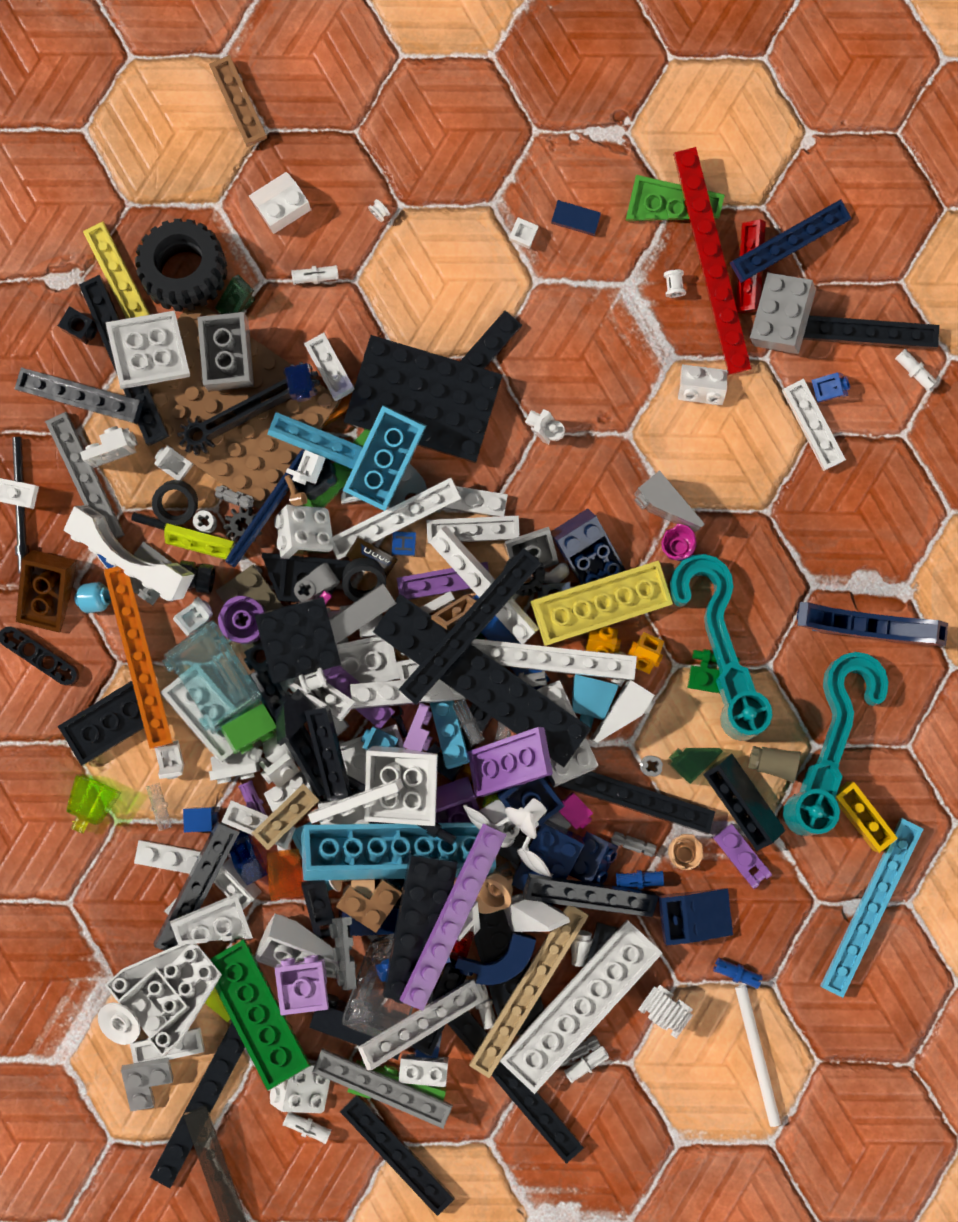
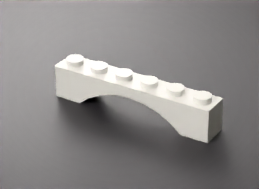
[64,505,195,601]

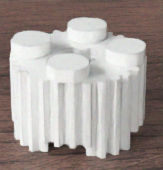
[638,985,693,1039]

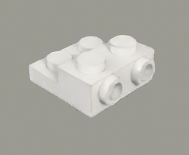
[80,426,138,468]

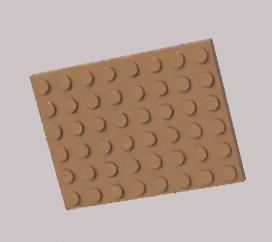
[123,305,342,510]

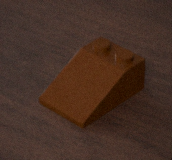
[16,550,77,633]

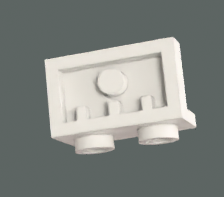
[399,1053,449,1087]

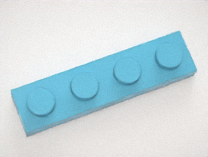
[267,412,362,469]

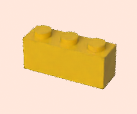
[835,781,898,853]

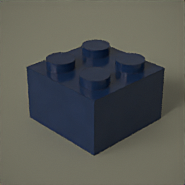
[497,777,565,828]

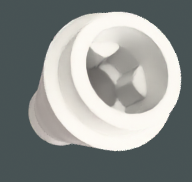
[571,930,593,967]

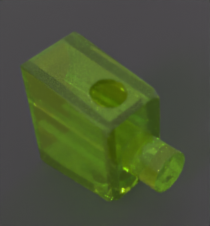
[66,774,122,833]

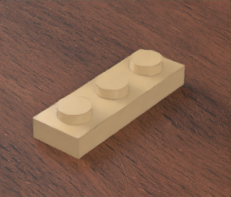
[251,784,320,850]

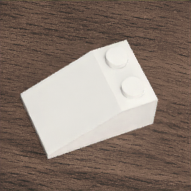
[590,680,655,743]

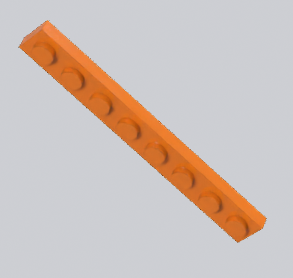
[104,566,173,749]

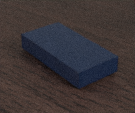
[551,200,601,236]

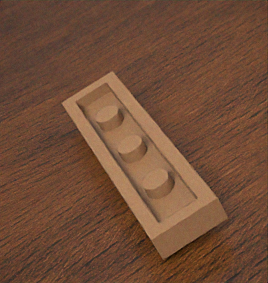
[209,55,267,147]

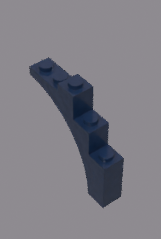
[797,602,948,646]

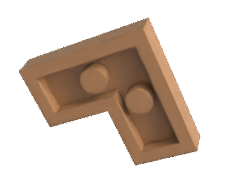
[336,879,402,933]

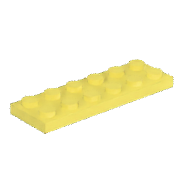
[530,560,673,646]

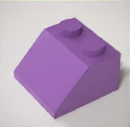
[436,777,480,823]

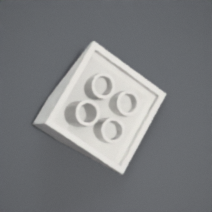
[364,746,438,826]

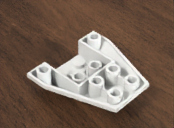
[105,944,222,1058]

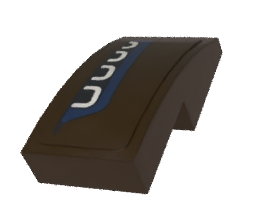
[346,535,398,577]

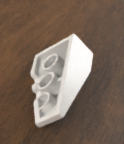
[504,893,570,932]
[254,913,357,979]

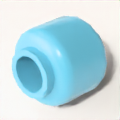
[74,582,111,613]

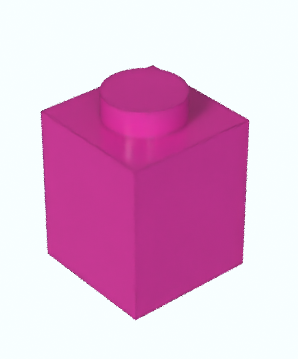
[559,792,593,829]

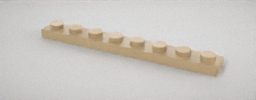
[469,905,589,1078]

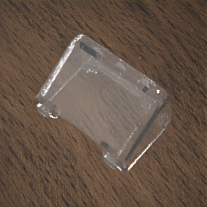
[342,933,413,1037]

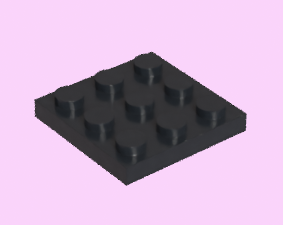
[254,596,341,683]

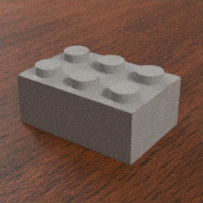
[750,273,816,354]
[198,312,254,391]

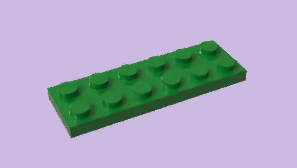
[210,939,311,1091]

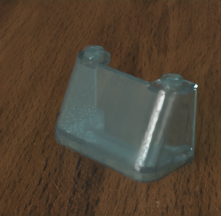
[162,620,262,735]

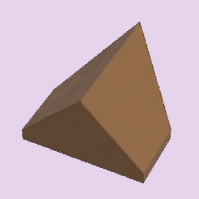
[431,594,476,631]

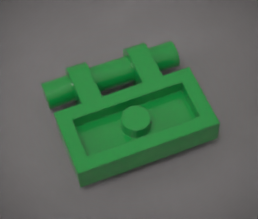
[687,649,740,694]

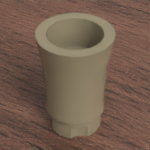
[748,746,800,783]

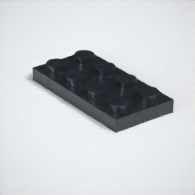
[58,681,144,766]

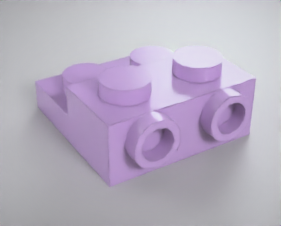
[403,703,432,752]
[275,955,329,1015]

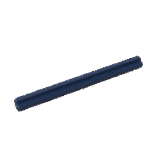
[225,449,305,567]

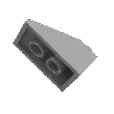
[634,470,704,532]

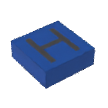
[392,531,416,556]

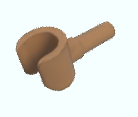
[285,475,307,506]

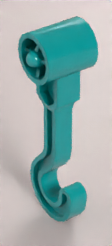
[670,554,773,741]
[783,652,889,836]

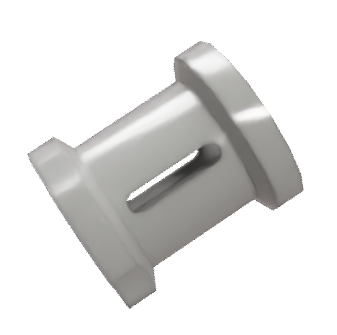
[640,755,663,777]

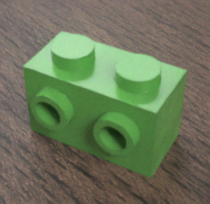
[221,703,276,754]

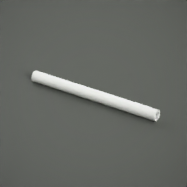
[735,985,781,1127]

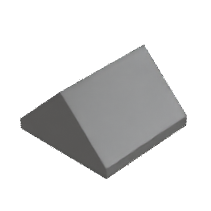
[504,527,559,569]

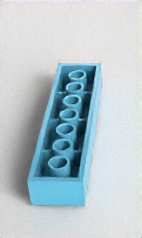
[301,823,496,881]

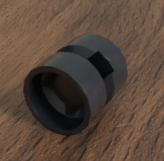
[180,560,215,594]

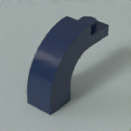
[455,932,536,985]

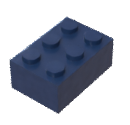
[512,820,585,906]

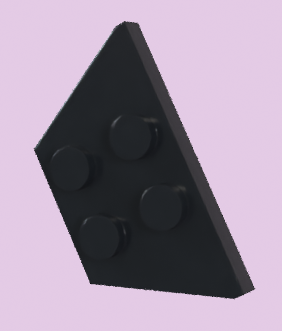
[262,553,351,603]

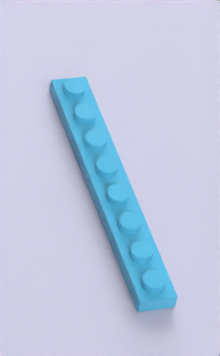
[820,818,923,998]

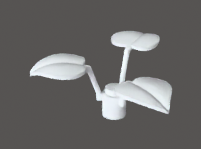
[463,798,553,877]

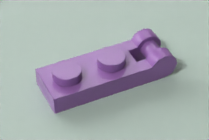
[713,823,772,889]

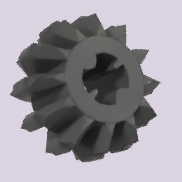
[223,507,262,544]

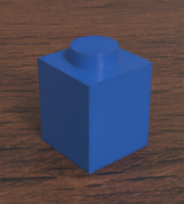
[183,807,219,833]

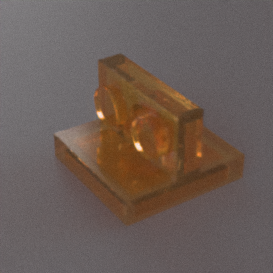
[265,848,303,901]

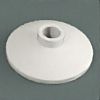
[98,1003,141,1045]

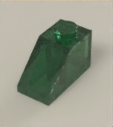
[668,748,723,784]

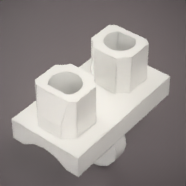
[525,409,565,445]

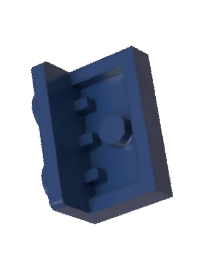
[569,831,618,884]

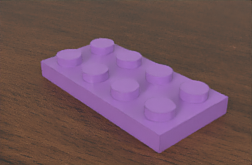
[468,727,553,797]

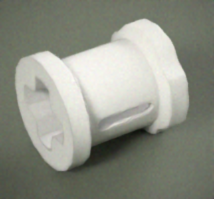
[664,269,686,298]
[193,510,217,533]
[299,668,328,695]

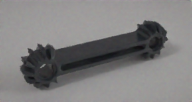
[177,362,321,456]

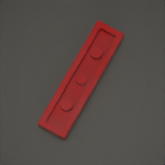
[736,219,766,314]

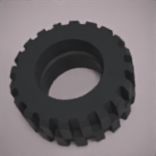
[135,218,228,312]

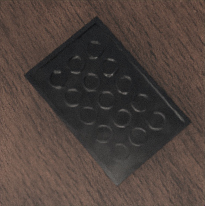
[344,335,503,463]

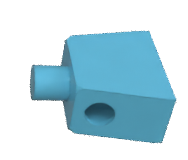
[572,674,618,729]

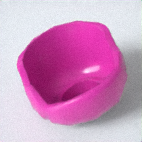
[661,524,697,561]

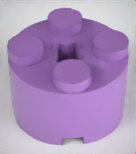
[218,596,266,644]

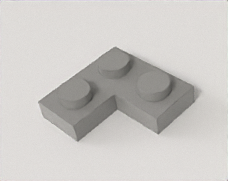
[121,1057,173,1112]

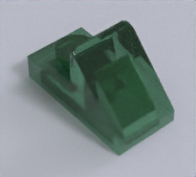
[215,275,255,314]

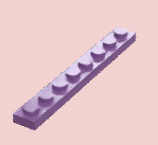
[400,823,507,1011]

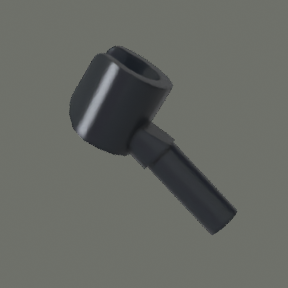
[391,705,408,738]

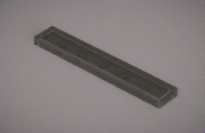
[184,1105,247,1222]

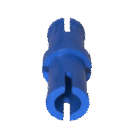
[616,870,664,889]
[713,957,763,989]

